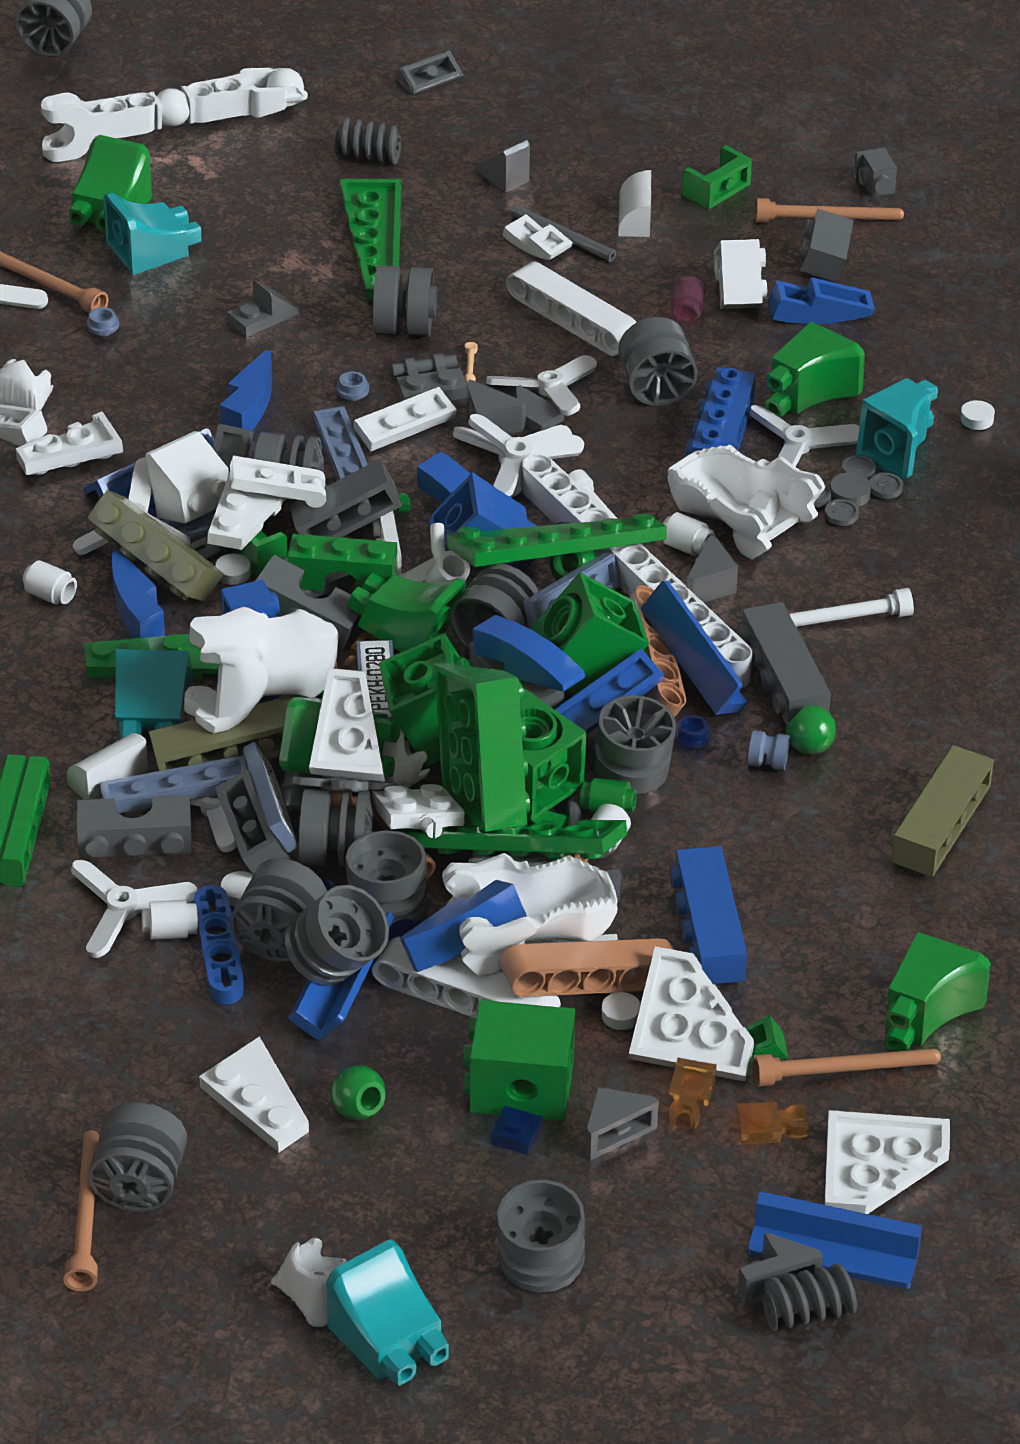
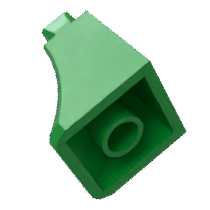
[69,135,152,232]
[765,321,865,417]
[346,573,466,652]
[279,697,401,777]
[885,932,991,1051]

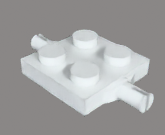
[372,783,464,838]

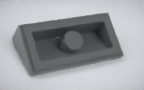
[395,50,464,95]

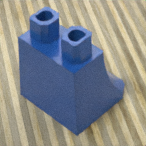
[429,472,536,566]

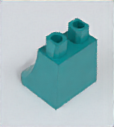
[103,193,202,275]
[856,378,938,480]
[115,649,193,739]
[326,1240,449,1386]

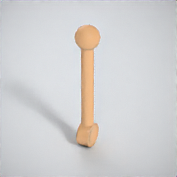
[464,342,478,383]

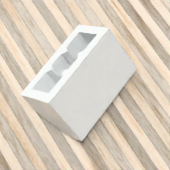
[618,170,651,237]
[67,733,148,800]

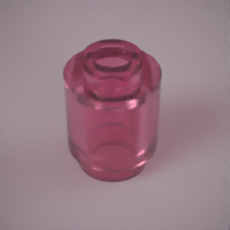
[671,276,706,323]

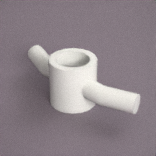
[425,523,470,583]

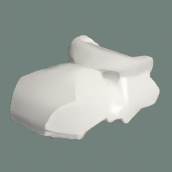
[668,445,825,560]
[184,607,338,733]
[442,853,617,976]

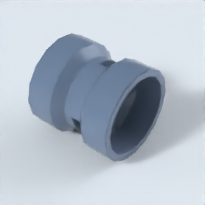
[748,730,790,771]

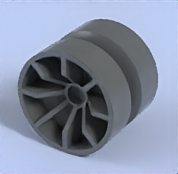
[15,0,92,57]
[373,265,437,336]
[618,317,698,406]
[593,695,676,794]

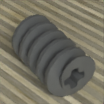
[334,117,401,165]
[763,1263,857,1331]

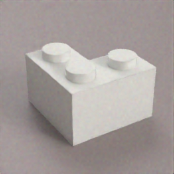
[714,239,767,309]

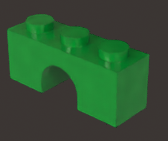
[287,534,398,591]

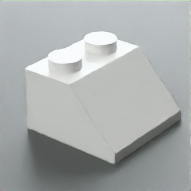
[146,431,229,523]

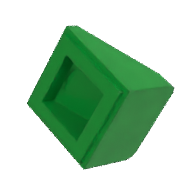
[743,1015,788,1063]

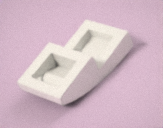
[502,214,573,260]

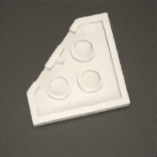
[629,946,754,1082]
[824,1110,950,1214]

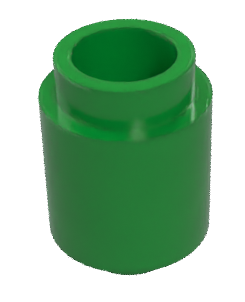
[580,778,637,815]

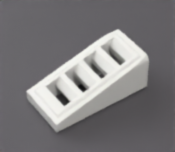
[0,404,47,446]

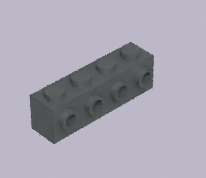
[737,602,831,725]

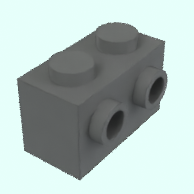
[798,209,854,282]

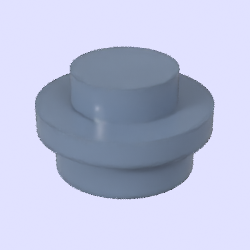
[86,307,119,336]
[336,371,369,401]

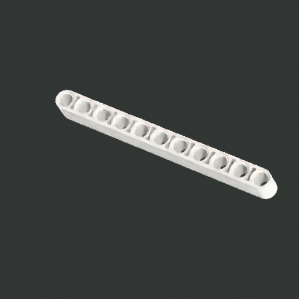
[522,454,752,688]

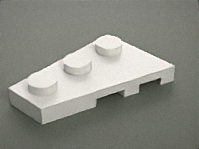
[16,411,123,475]
[207,473,292,550]
[309,668,385,782]
[199,1037,309,1153]

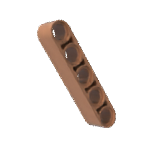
[629,585,686,718]
[499,938,674,997]

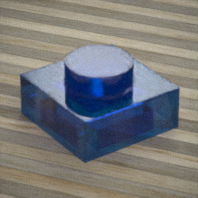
[490,1106,543,1155]

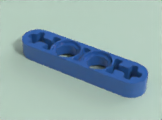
[194,885,244,1004]

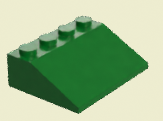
[434,663,530,832]

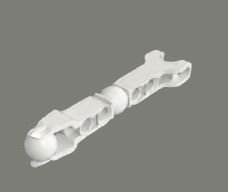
[41,68,308,162]

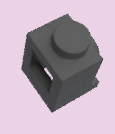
[854,147,897,197]

